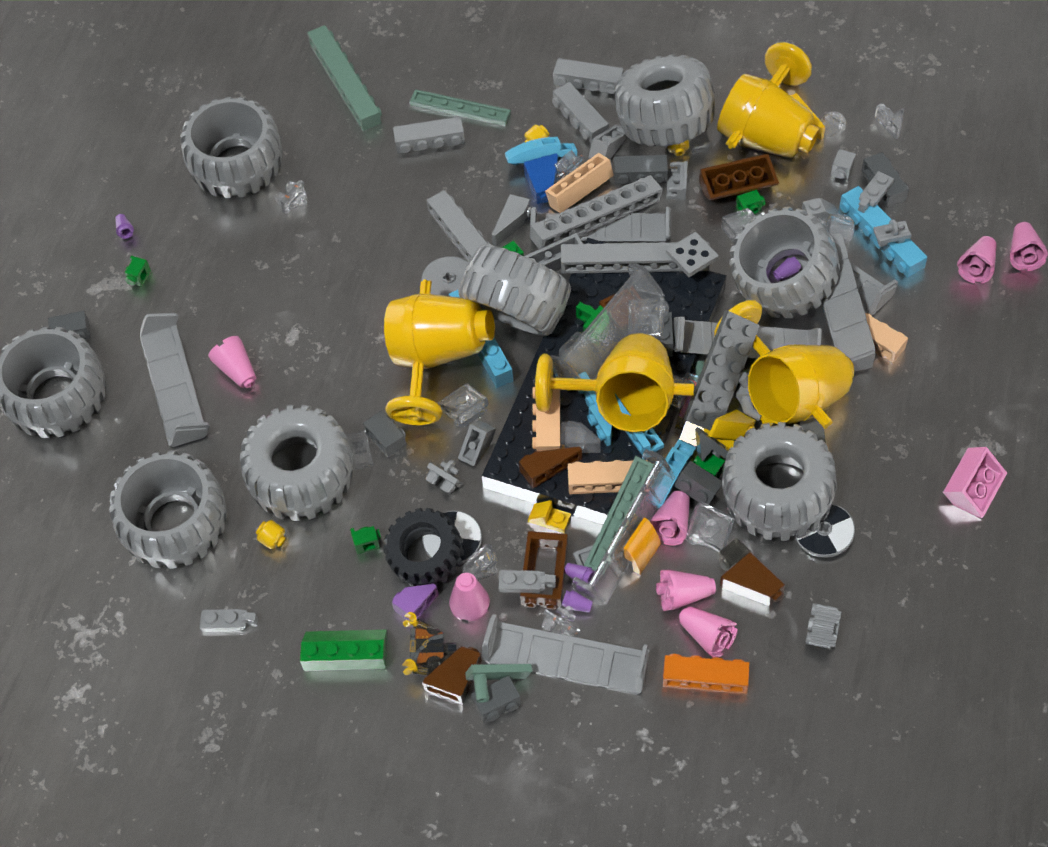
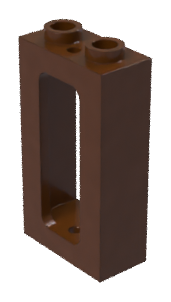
[520,531,568,609]

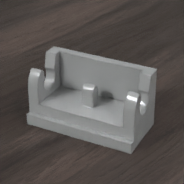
[666,161,688,200]

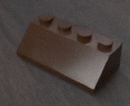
[699,154,779,200]

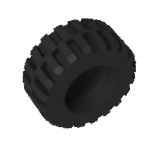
[383,508,464,587]

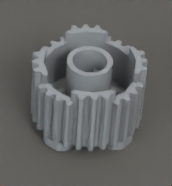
[806,603,842,649]

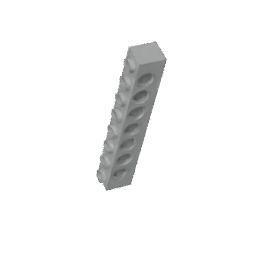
[530,175,662,249]

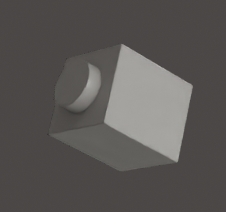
[831,149,856,180]

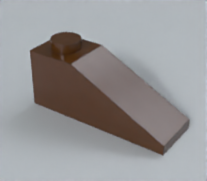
[519,446,582,488]

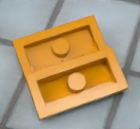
[623,517,661,575]

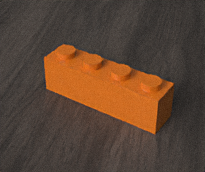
[663,654,749,694]

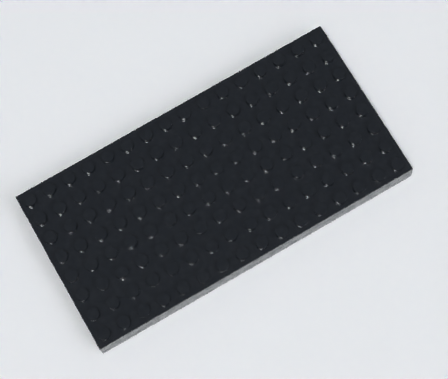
[482,237,727,533]

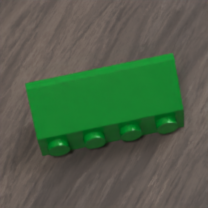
[300,629,387,671]

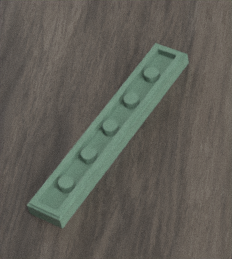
[410,89,511,126]
[584,456,654,574]

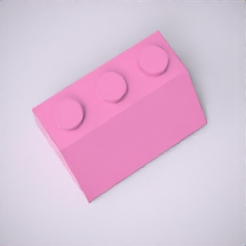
[943,447,1007,518]

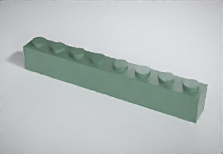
[307,25,382,131]

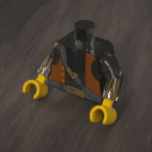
[402,612,457,676]

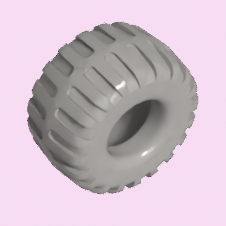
[615,55,715,147]
[180,97,282,198]
[729,207,840,318]
[459,244,571,336]
[0,326,106,438]
[240,405,353,521]
[722,422,837,541]
[109,451,227,569]

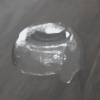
[820,111,847,137]

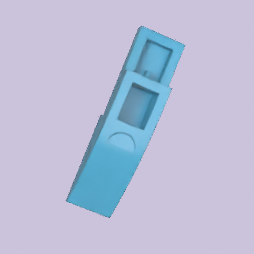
[505,137,577,165]
[578,372,612,446]
[643,439,696,508]

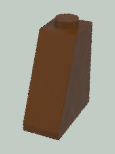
[720,552,785,606]
[422,646,482,705]

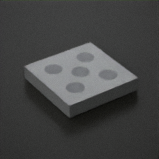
[666,232,719,277]

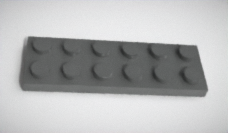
[683,311,760,431]

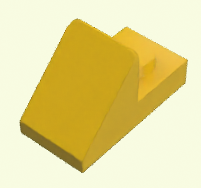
[527,500,571,534]

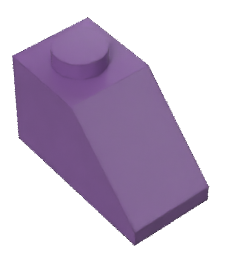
[392,584,439,621]

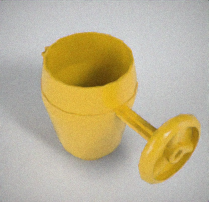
[717,42,820,158]
[384,279,495,426]
[714,300,854,429]
[535,333,694,432]

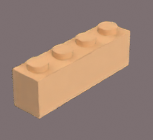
[545,153,614,213]
[865,313,908,363]
[532,387,560,452]
[568,460,649,494]

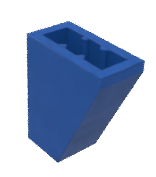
[524,153,558,204]

